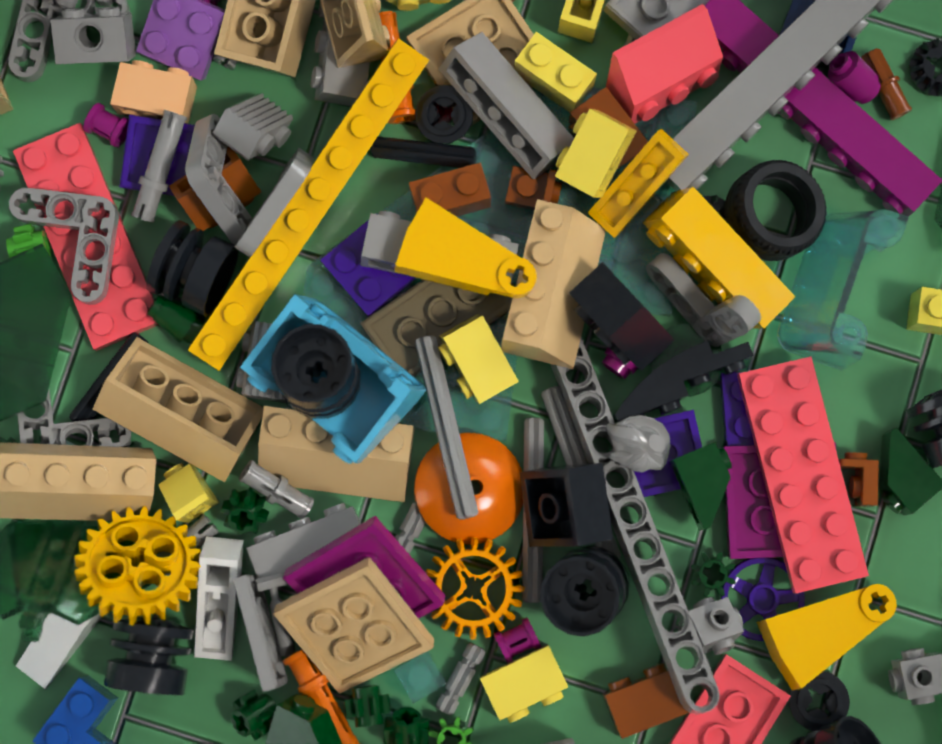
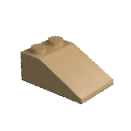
[320,0,390,68]

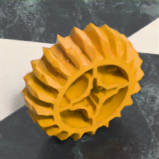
[425,537,525,640]

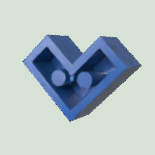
[33,675,119,744]

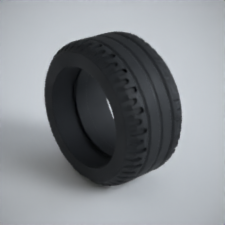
[724,160,827,261]

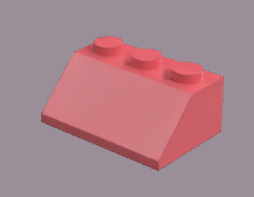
[606,4,723,124]

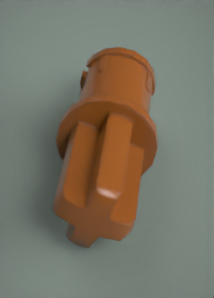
[861,48,912,121]

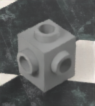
[678,597,744,655]
[888,648,942,705]

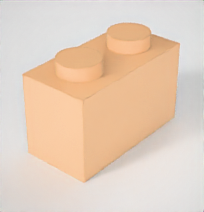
[110,60,197,124]

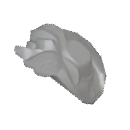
[606,415,670,473]

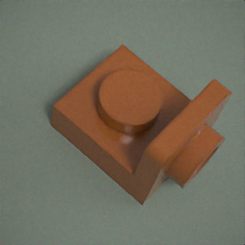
[505,166,562,210]
[839,452,879,507]

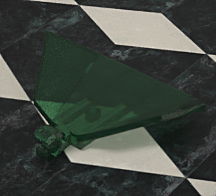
[0,243,72,422]
[0,520,152,642]

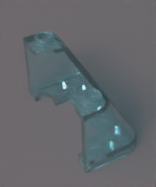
[777,210,909,371]

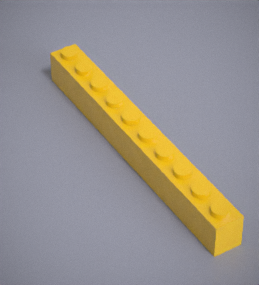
[188,38,429,371]

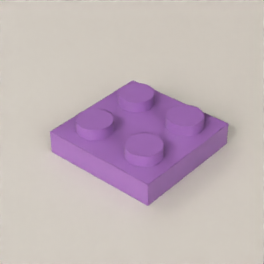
[136,0,225,80]

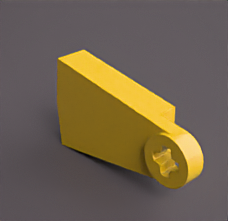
[394,198,537,298]
[757,584,897,690]

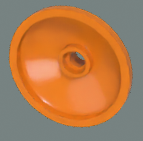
[414,433,523,545]

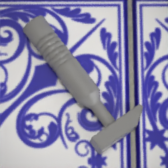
[255,573,295,656]

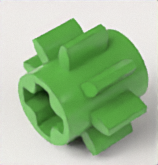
[6,223,51,271]
[429,716,473,744]

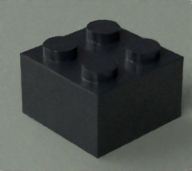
[569,262,675,371]
[519,463,613,547]

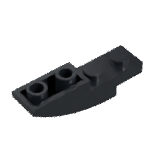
[613,340,754,424]

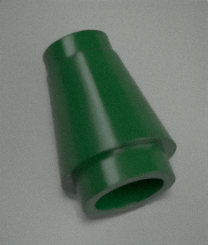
[147,296,205,345]

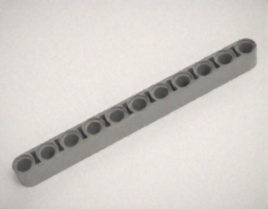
[550,337,720,714]

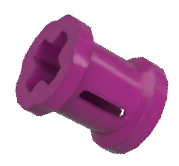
[83,103,129,148]
[493,617,542,664]

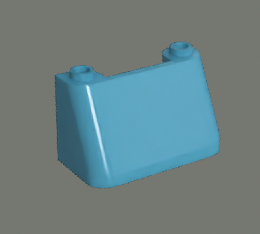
[240,294,427,464]

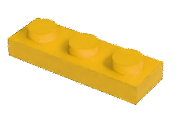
[588,129,689,238]

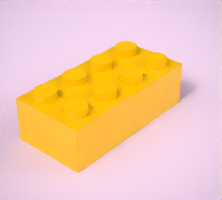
[642,187,795,329]

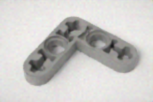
[8,0,130,82]
[185,114,252,245]
[234,147,314,258]
[9,188,119,305]
[646,253,761,347]
[13,359,131,447]

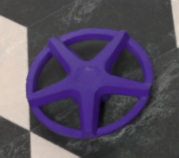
[721,558,805,641]

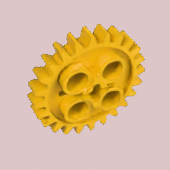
[75,506,201,626]

